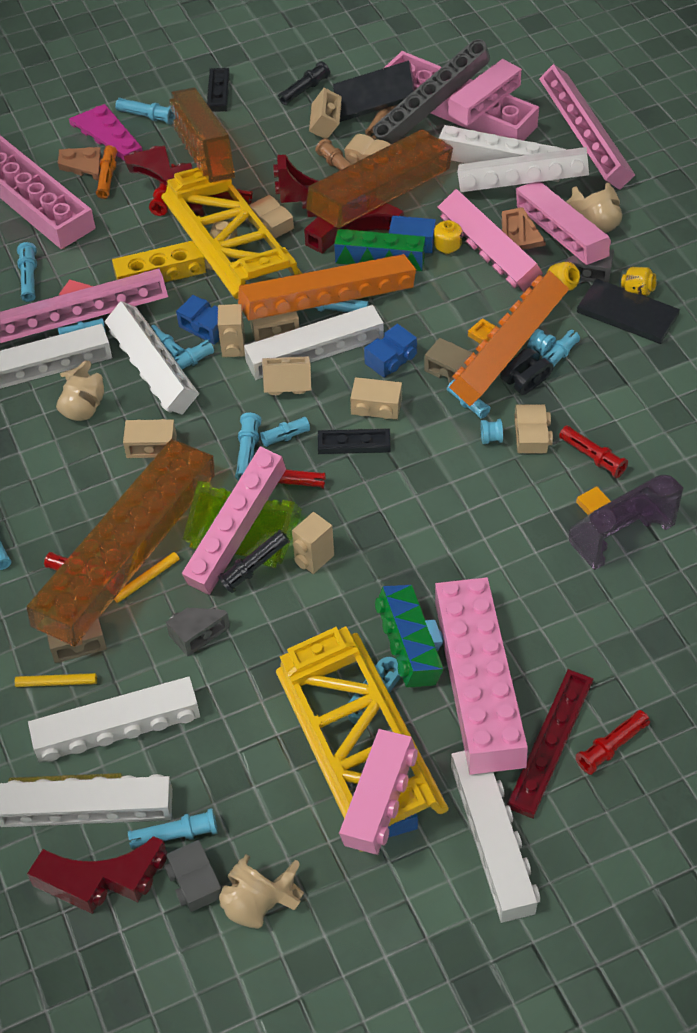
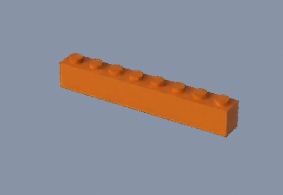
[238,254,416,321]
[449,271,569,406]

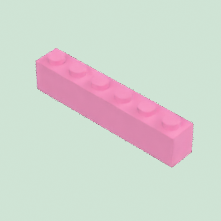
[516,182,611,265]
[438,189,543,292]
[182,447,286,595]

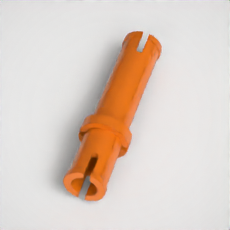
[96,145,117,199]

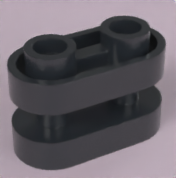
[500,348,554,395]

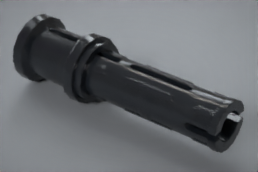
[278,61,331,105]
[218,529,290,593]

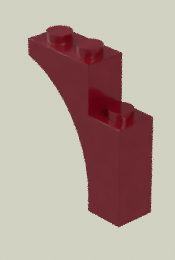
[124,145,205,217]
[273,154,358,218]
[304,194,404,254]
[27,836,167,914]

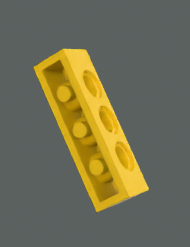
[112,241,206,283]

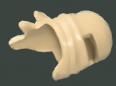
[566,183,622,233]
[56,361,104,421]
[219,854,304,929]

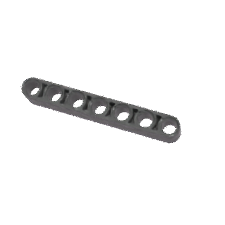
[373,39,490,145]

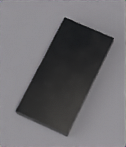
[333,61,415,122]
[577,278,680,344]

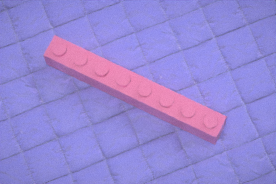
[539,64,635,190]
[0,269,168,343]

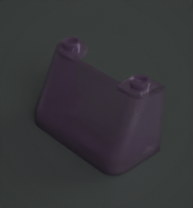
[568,475,683,570]

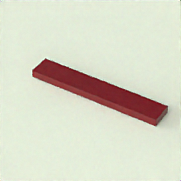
[507,669,594,819]

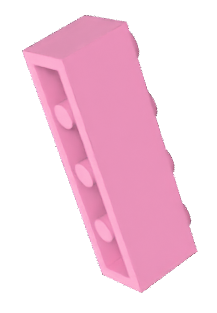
[448,59,522,126]
[339,729,418,855]

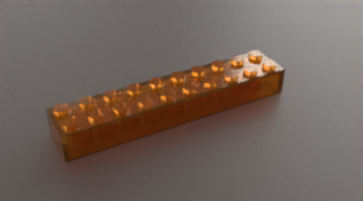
[26,439,215,647]

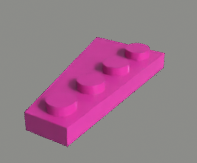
[69,104,143,161]

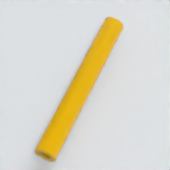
[112,552,180,603]
[15,673,97,687]

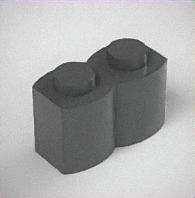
[164,840,222,912]

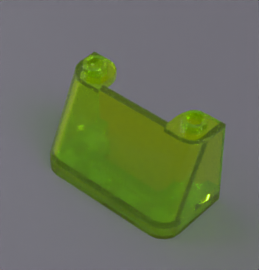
[182,481,302,568]

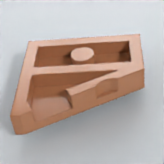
[58,147,101,180]
[502,207,546,250]

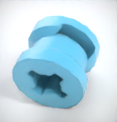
[527,329,556,357]
[480,419,503,444]

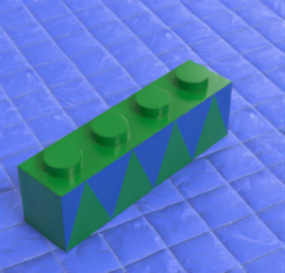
[334,229,425,271]
[375,585,444,688]

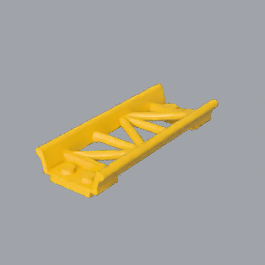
[161,163,303,299]
[276,626,449,852]

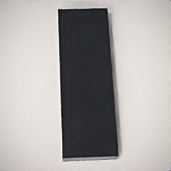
[207,68,230,112]
[318,428,391,454]

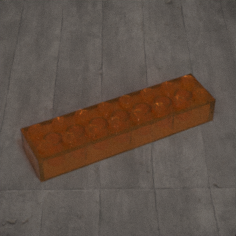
[169,87,235,183]
[306,129,453,228]

